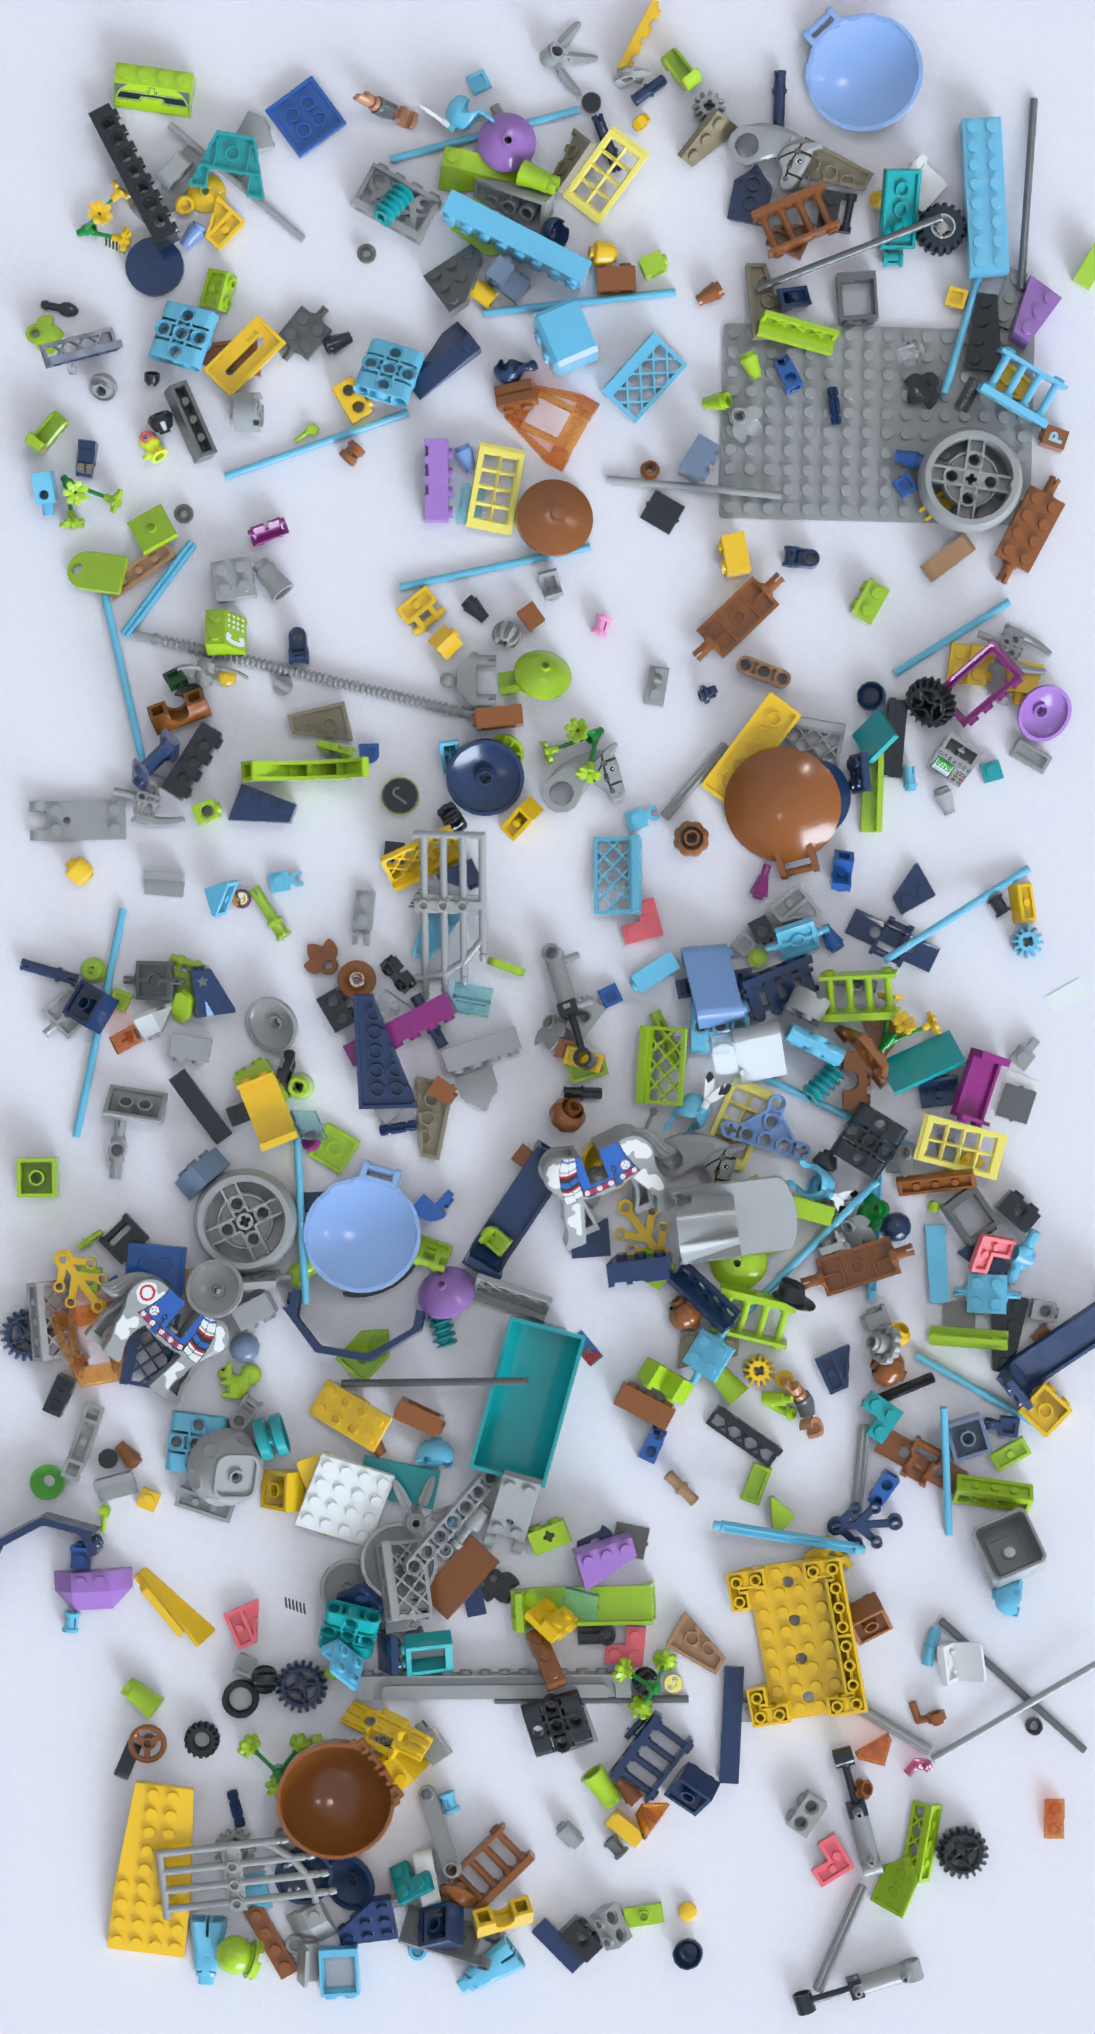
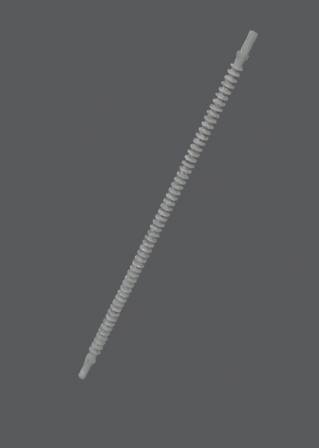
[133,630,475,720]

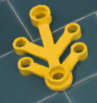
[615,1199,669,1255]
[53,1249,109,1314]

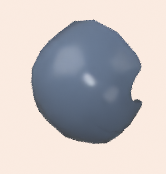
[229,1333,260,1363]

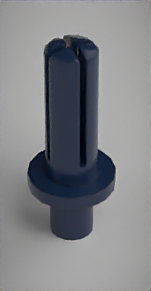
[624,1717,647,1740]

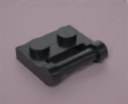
[816,189,858,234]
[98,1213,150,1265]

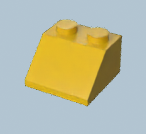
[260,1468,304,1512]
[378,1734,430,1790]

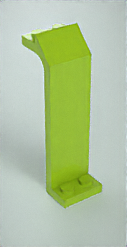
[510,1581,656,1633]

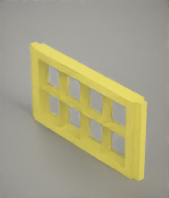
[562,125,650,225]
[465,441,525,536]
[708,1076,776,1172]
[913,1114,1008,1180]

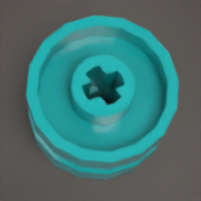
[252,1412,291,1461]

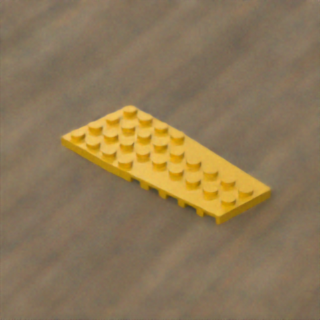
[107,1780,195,1958]

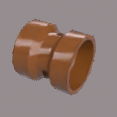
[338,439,366,467]

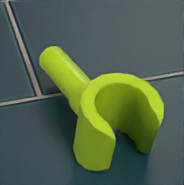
[294,423,320,443]
[927,1200,955,1213]
[98,1504,111,1533]

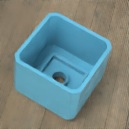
[534,297,599,377]

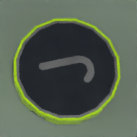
[381,777,419,815]

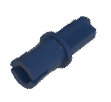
[630,75,668,106]

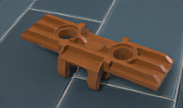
[874,1430,969,1495]

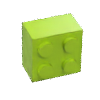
[16,1157,59,1198]

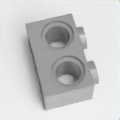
[785,1789,828,1838]
[589,1902,633,1951]

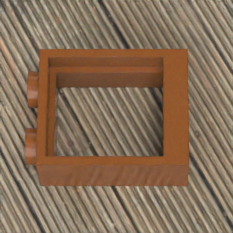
[471,704,524,731]
[393,1396,446,1438]

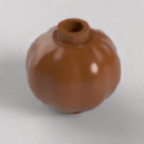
[673,821,709,857]
[549,1097,585,1133]
[668,1295,703,1331]
[870,1354,907,1386]

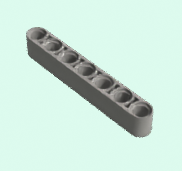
[402,1471,500,1575]

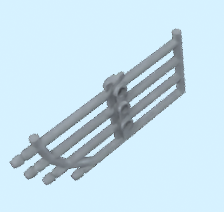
[413,830,487,1000]
[155,1836,338,1920]

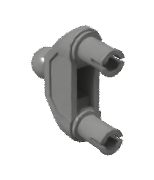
[440,652,496,709]

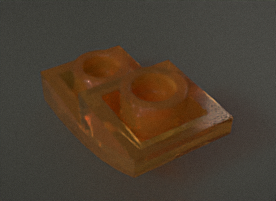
[1043,1799,1065,1839]

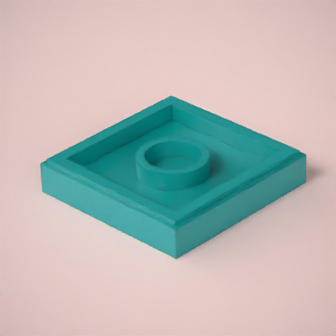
[852,709,899,764]

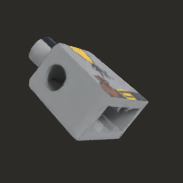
[414,1720,453,1766]

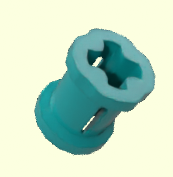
[882,249,903,267]

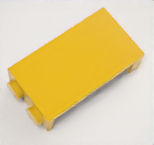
[236,1070,300,1152]

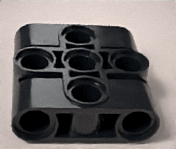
[829,1101,908,1180]
[521,1689,593,1757]

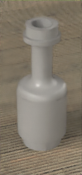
[450,1502,492,1550]

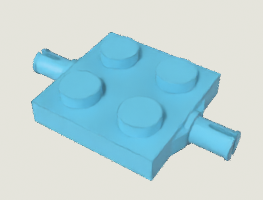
[765,916,830,961]
[954,1273,1021,1314]
[682,1328,736,1385]

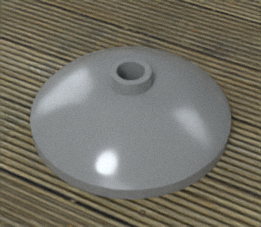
[245,997,299,1054]
[186,1259,244,1318]
[320,1559,364,1607]

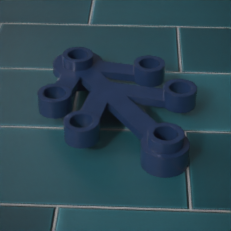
[827,1501,903,1549]

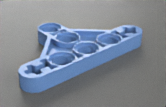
[719,1094,811,1160]

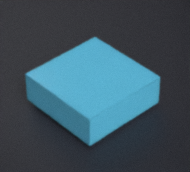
[466,69,492,96]

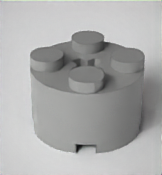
[229,392,264,432]
[785,985,831,1027]

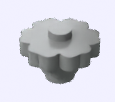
[866,1325,902,1365]

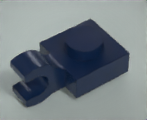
[984,1415,1020,1438]

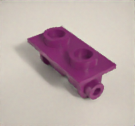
[247,517,290,547]

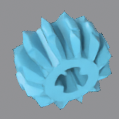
[1010,925,1044,958]

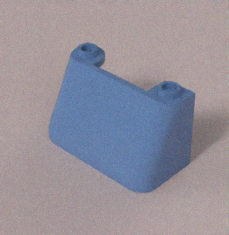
[681,944,748,1030]

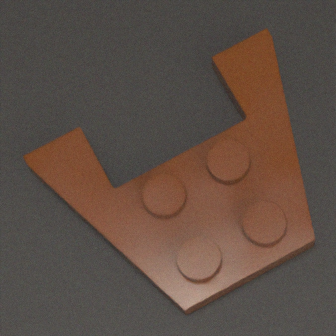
[834,1025,889,1089]

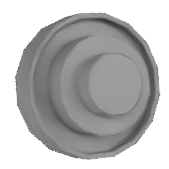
[89,373,118,401]

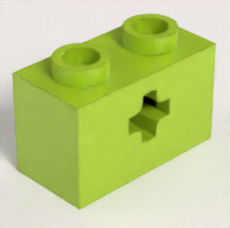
[527,1516,572,1556]

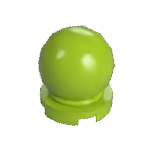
[215,1935,264,1980]

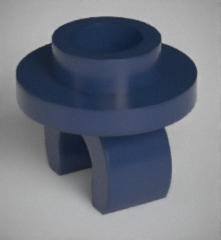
[697,685,718,704]

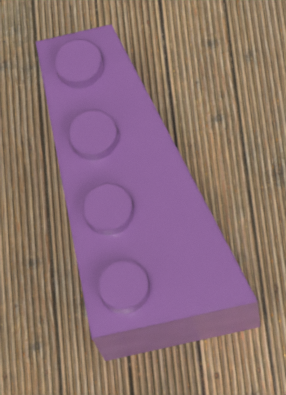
[424,439,453,523]

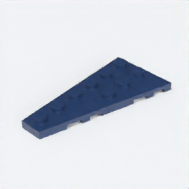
[353,993,418,1109]

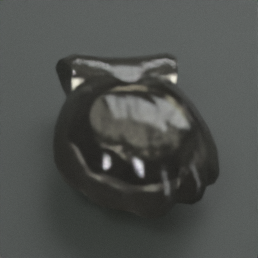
[174,682,203,699]

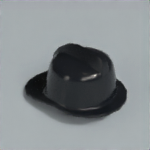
[772,1277,816,1312]

